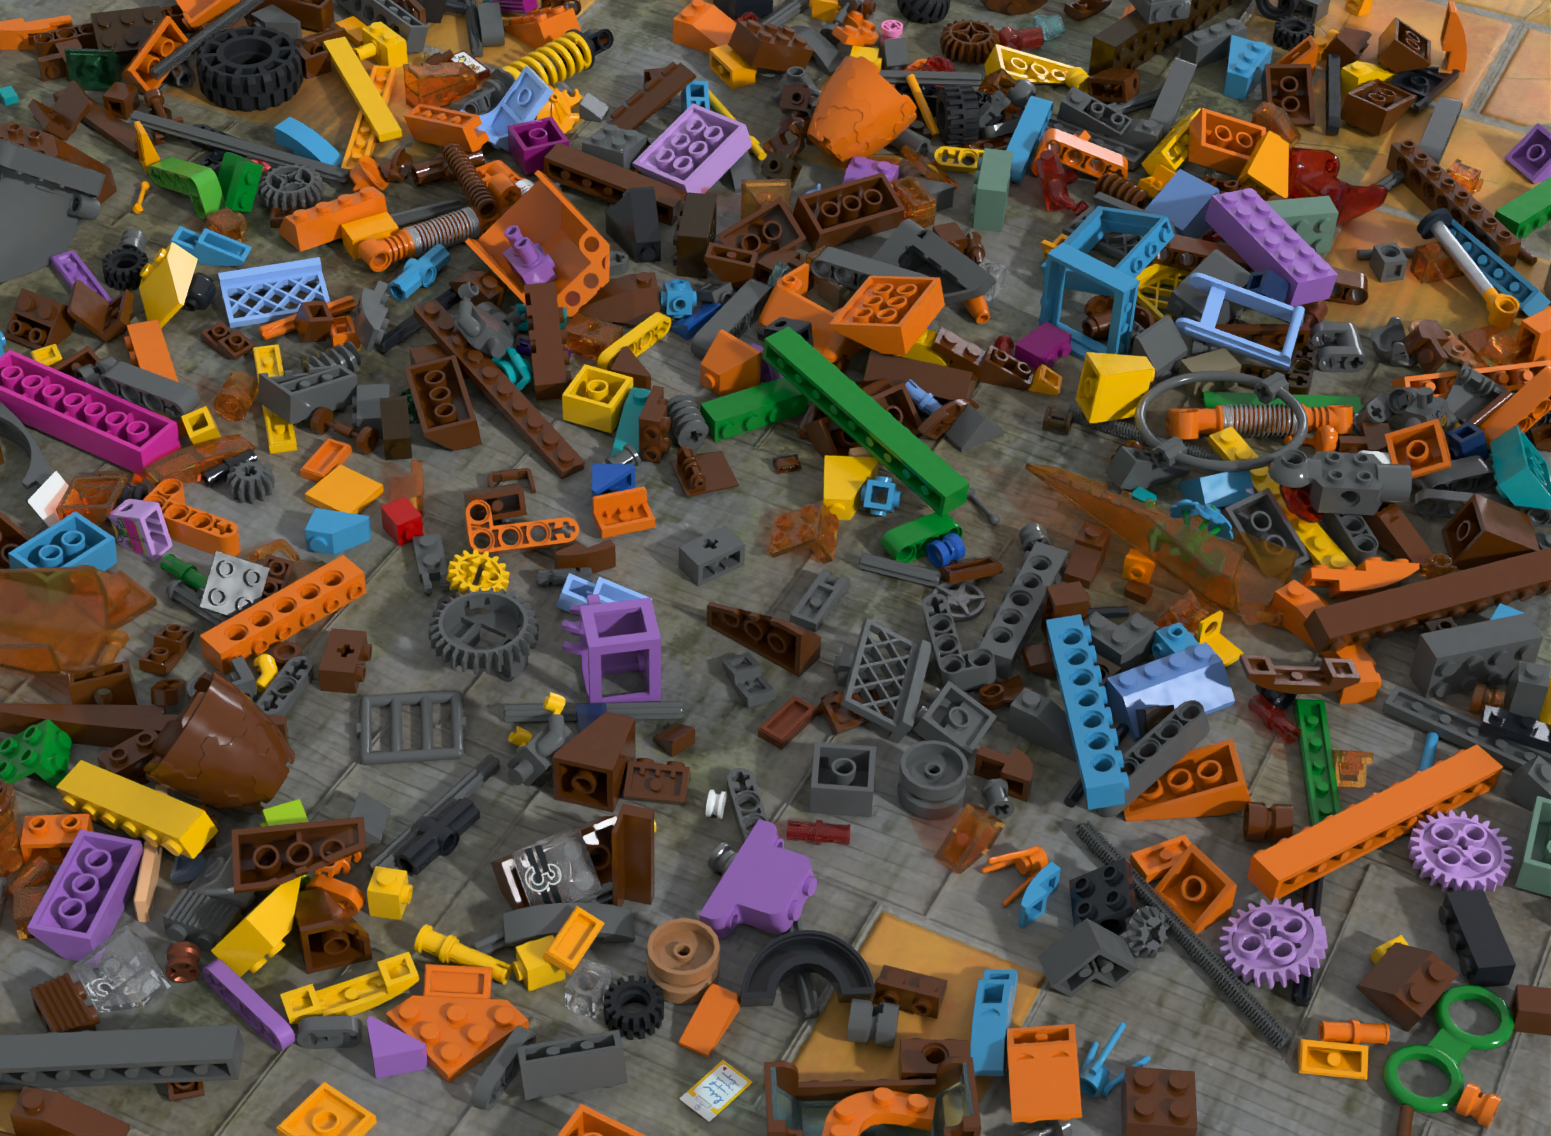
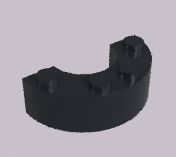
[740,930,876,1007]

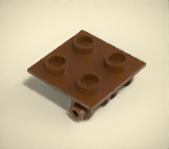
[670,446,739,497]

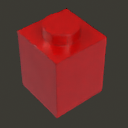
[381,497,423,546]

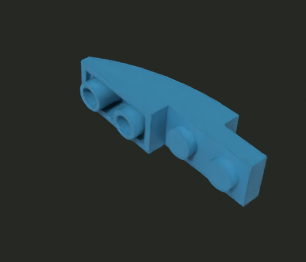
[970,970,1018,1077]

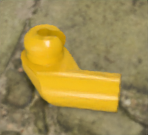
[254,653,279,694]

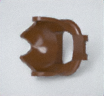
[763,114,807,159]

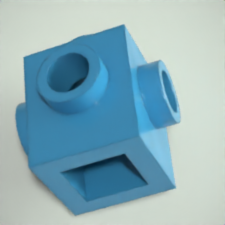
[659,279,697,318]
[860,476,901,517]
[1152,622,1199,660]

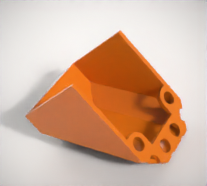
[465,170,610,317]

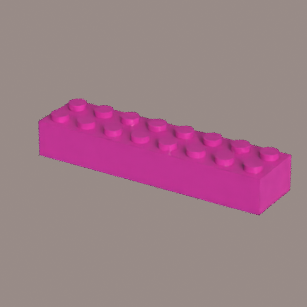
[0,350,181,477]

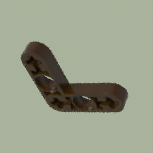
[1238,343,1317,395]

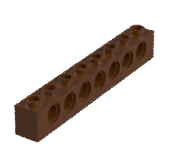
[1386,139,1521,267]

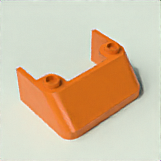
[758,263,867,363]

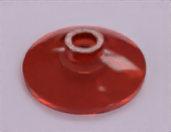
[1279,485,1325,523]

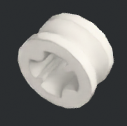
[706,789,726,819]

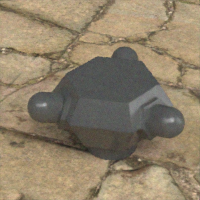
[771,66,822,102]

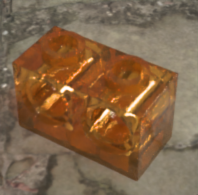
[891,175,936,228]

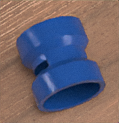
[926,532,966,569]

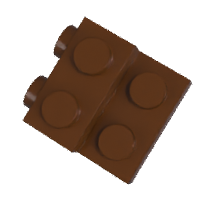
[639,385,671,464]

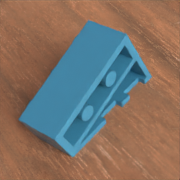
[1223,35,1273,101]

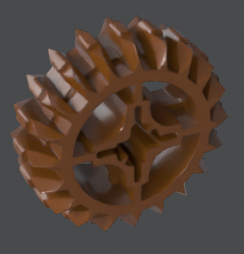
[940,19,1000,65]

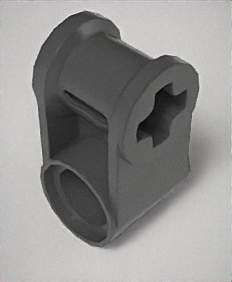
[1353,392,1396,434]

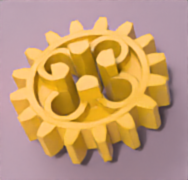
[446,549,510,595]

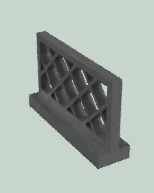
[1062,192,1175,260]
[841,618,933,743]

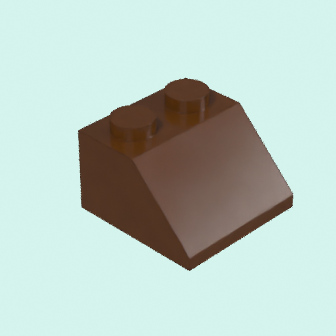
[1356,942,1458,1032]

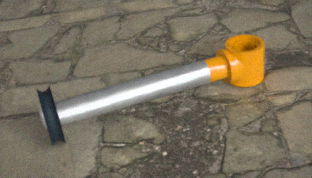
[1417,208,1520,330]

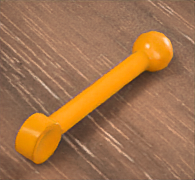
[132,181,150,214]

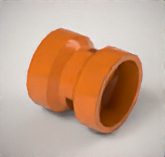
[1455,1082,1502,1129]

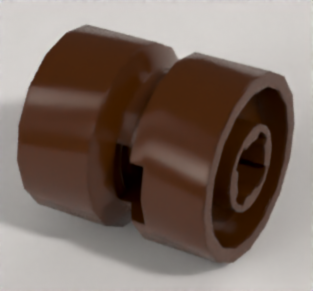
[1243,801,1293,844]

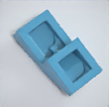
[1018,861,1061,929]

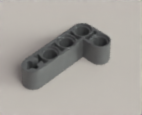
[98,361,201,421]
[922,593,997,692]

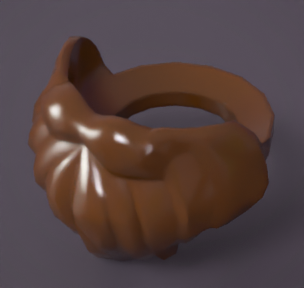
[379,147,413,183]

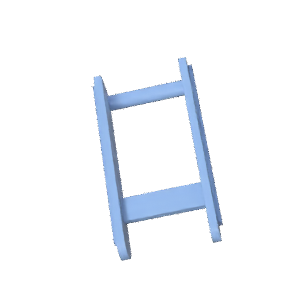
[1175,273,1305,371]

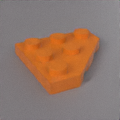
[386,995,529,1083]

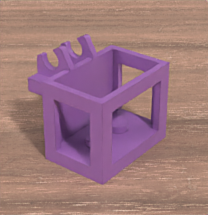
[562,594,661,703]

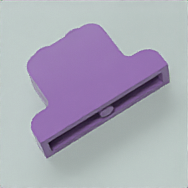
[699,819,817,939]

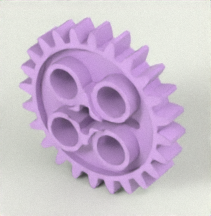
[1407,810,1513,892]
[1219,898,1328,989]

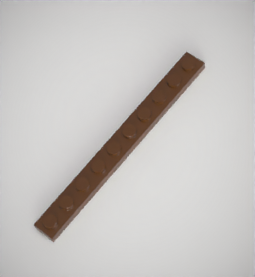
[413,299,585,479]

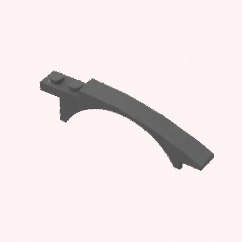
[0,402,52,506]

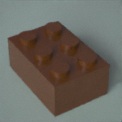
[728,20,814,72]

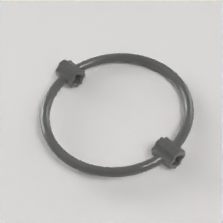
[1135,371,1309,472]

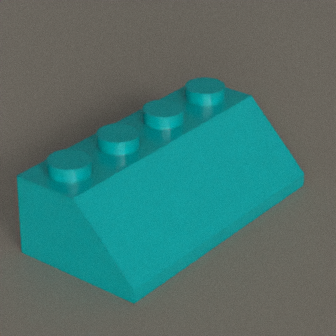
[1489,425,1551,510]

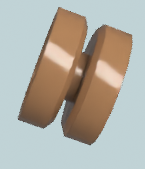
[647,918,720,1004]

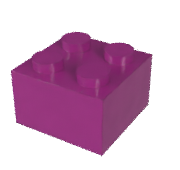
[507,116,569,175]

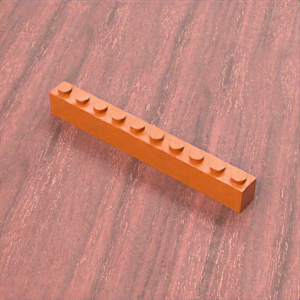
[1246,744,1503,902]

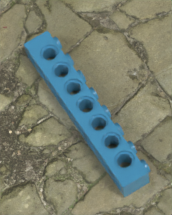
[1046,614,1130,810]

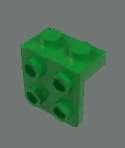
[218,152,264,212]
[0,719,73,789]

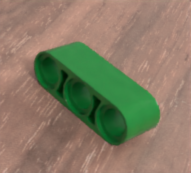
[880,512,963,563]

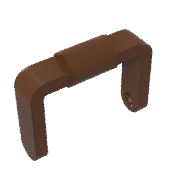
[488,468,536,493]

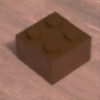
[1121,1066,1197,1136]

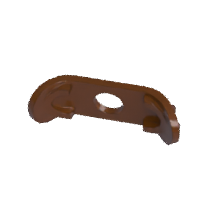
[1084,295,1155,330]

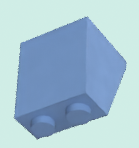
[1145,169,1220,238]

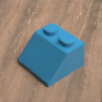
[1178,470,1255,512]

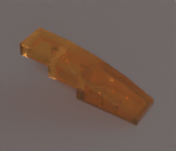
[142,434,255,486]

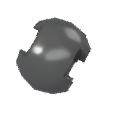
[1007,79,1036,108]

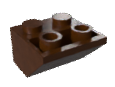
[4,288,76,350]

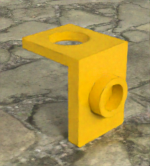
[1196,610,1244,667]

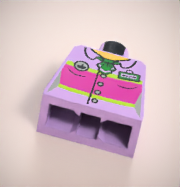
[105,499,173,562]

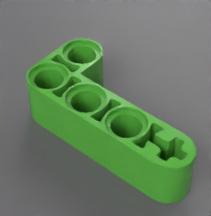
[148,157,225,220]

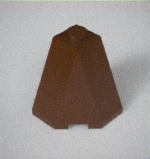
[293,887,372,974]

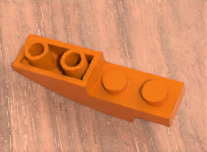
[0,15,73,50]
[1301,557,1420,599]

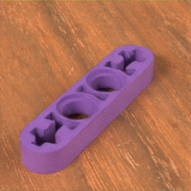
[202,958,296,1052]

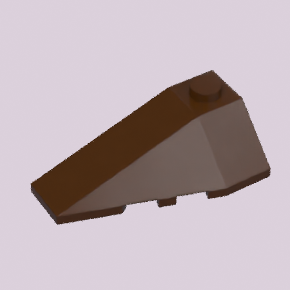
[567,272,660,329]
[707,602,821,677]
[231,817,366,893]

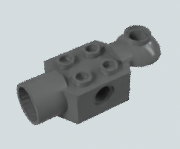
[1268,449,1412,515]

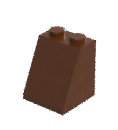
[1441,493,1540,570]
[553,712,636,813]

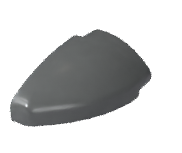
[871,219,996,304]

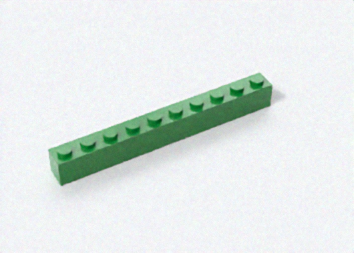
[762,326,970,517]

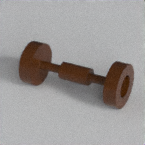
[310,406,379,454]

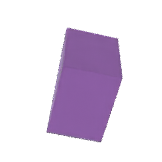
[366,1015,428,1079]

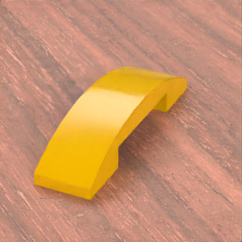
[280,952,420,1024]

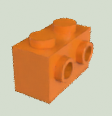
[20,814,94,866]

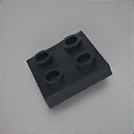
[1069,858,1137,936]

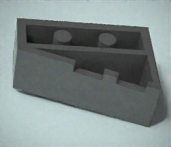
[258,364,357,424]

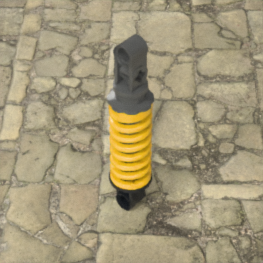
[449,29,614,115]

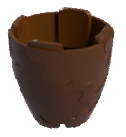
[143,671,295,814]

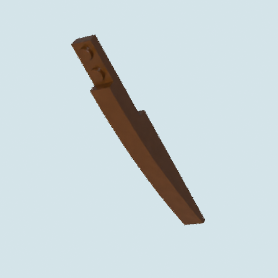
[0,703,289,748]

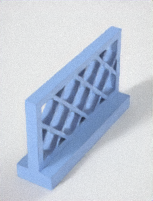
[218,257,330,328]

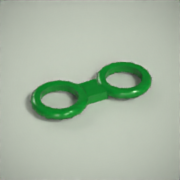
[1383,984,1514,1113]

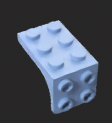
[460,66,554,152]

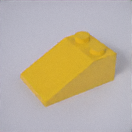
[139,242,198,328]
[211,877,301,977]

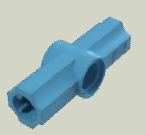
[388,244,451,302]

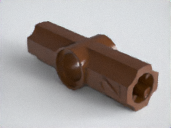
[411,149,485,186]

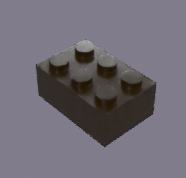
[90,5,163,67]
[673,192,717,279]

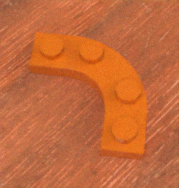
[832,10,879,47]
[822,1087,936,1136]

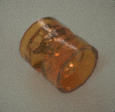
[213,371,259,421]

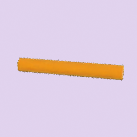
[906,74,940,138]

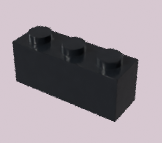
[1438,889,1516,988]

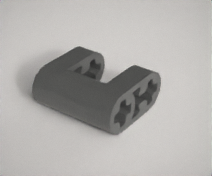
[1309,322,1367,372]

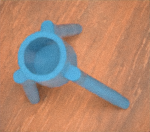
[1079,1022,1151,1098]

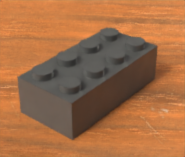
[1409,613,1543,699]

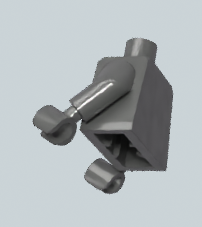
[453,281,527,358]

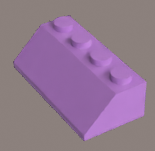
[27,830,143,965]

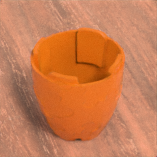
[807,56,917,169]

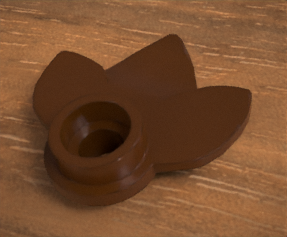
[977,675,1033,710]

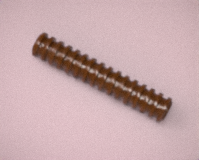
[443,143,498,219]

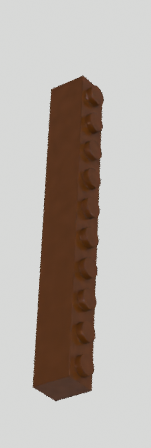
[1303,548,1551,653]

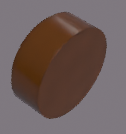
[271,642,302,669]

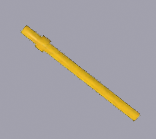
[709,90,767,161]

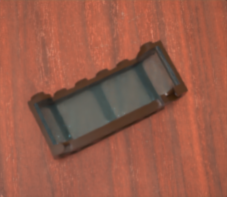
[763,1056,981,1136]

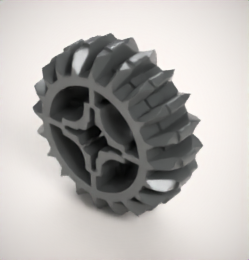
[258,163,324,213]

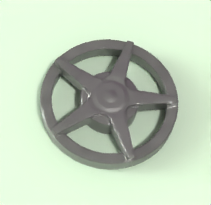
[932,581,985,621]

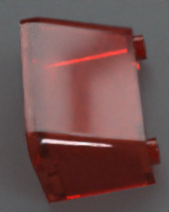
[1287,147,1389,227]

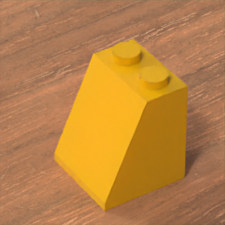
[1075,352,1155,423]

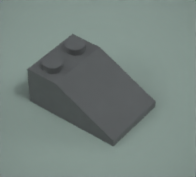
[1221,488,1312,581]

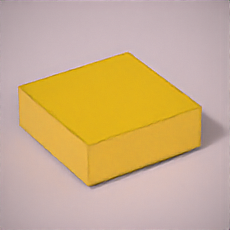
[31,344,63,368]

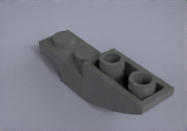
[354,280,390,352]

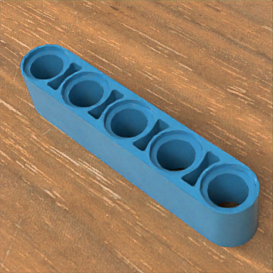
[1006,96,1054,184]

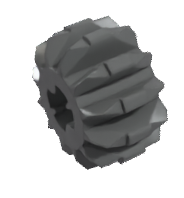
[227,459,275,503]

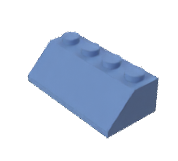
[1104,642,1235,742]

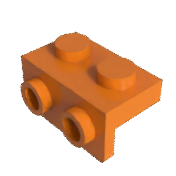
[592,486,656,539]

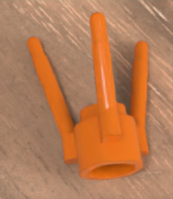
[981,845,1049,907]

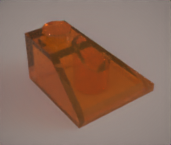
[741,179,792,220]
[56,475,129,527]

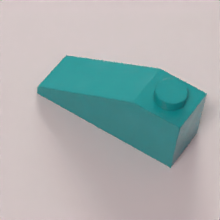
[610,387,651,466]

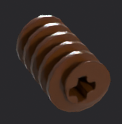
[1094,173,1148,209]

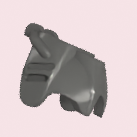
[1371,317,1419,366]

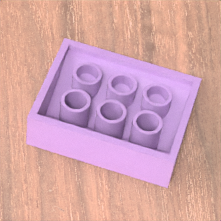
[632,103,752,197]

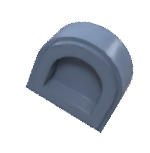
[170,853,206,885]

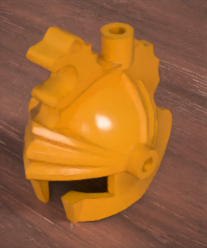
[535,85,582,135]

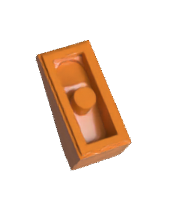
[329,315,360,351]
[678,983,740,1058]

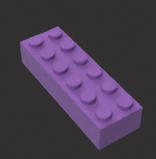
[1204,188,1338,306]

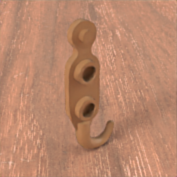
[1408,319,1481,369]

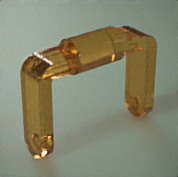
[245,539,300,564]

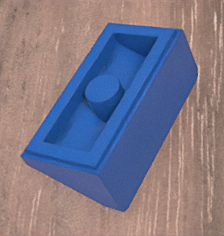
[670,303,723,340]

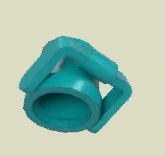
[492,347,533,391]

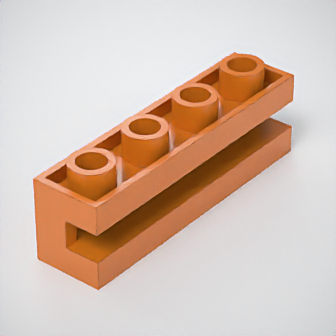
[404,104,489,153]

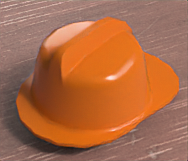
[350,155,389,192]

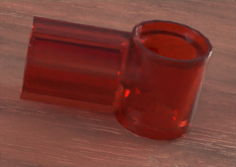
[998,27,1044,51]

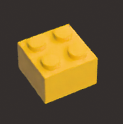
[562,364,633,433]

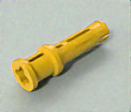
[414,924,513,985]

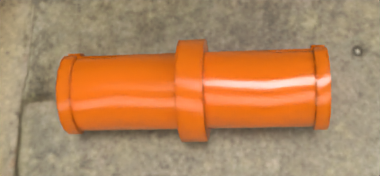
[1318,1019,1390,1045]

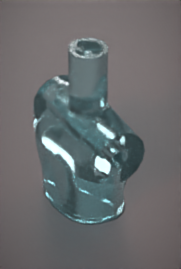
[1022,13,1065,42]

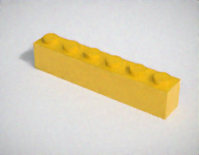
[56,760,218,859]

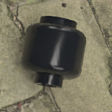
[183,273,216,312]

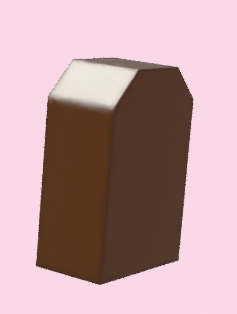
[1124,580,1153,605]

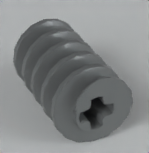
[301,341,361,374]
[667,394,709,450]

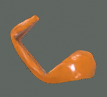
[1283,425,1338,453]

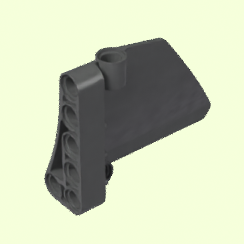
[0,138,106,283]

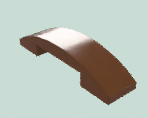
[1239,654,1361,694]

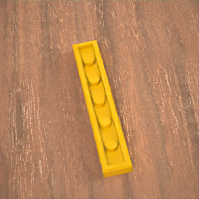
[253,344,297,454]

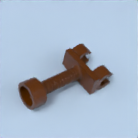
[144,89,185,145]

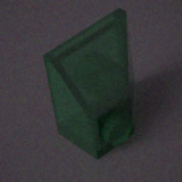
[64,48,123,91]

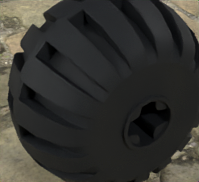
[897,0,950,24]

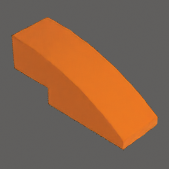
[1440,0,1467,72]

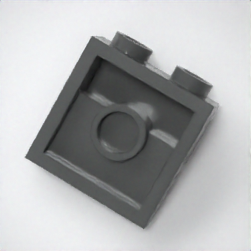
[913,681,997,759]

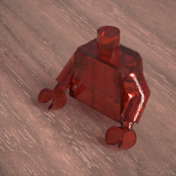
[1035,150,1089,217]

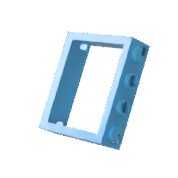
[1041,206,1174,297]
[1038,242,1139,360]

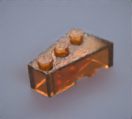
[403,62,479,109]

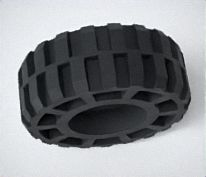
[196,26,303,112]

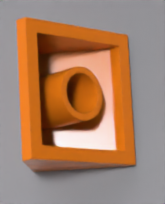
[1153,843,1237,934]

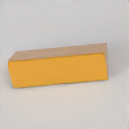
[1297,1039,1368,1080]

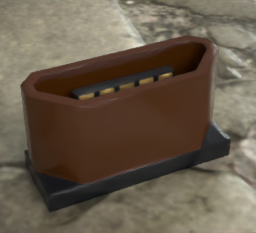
[773,454,801,474]

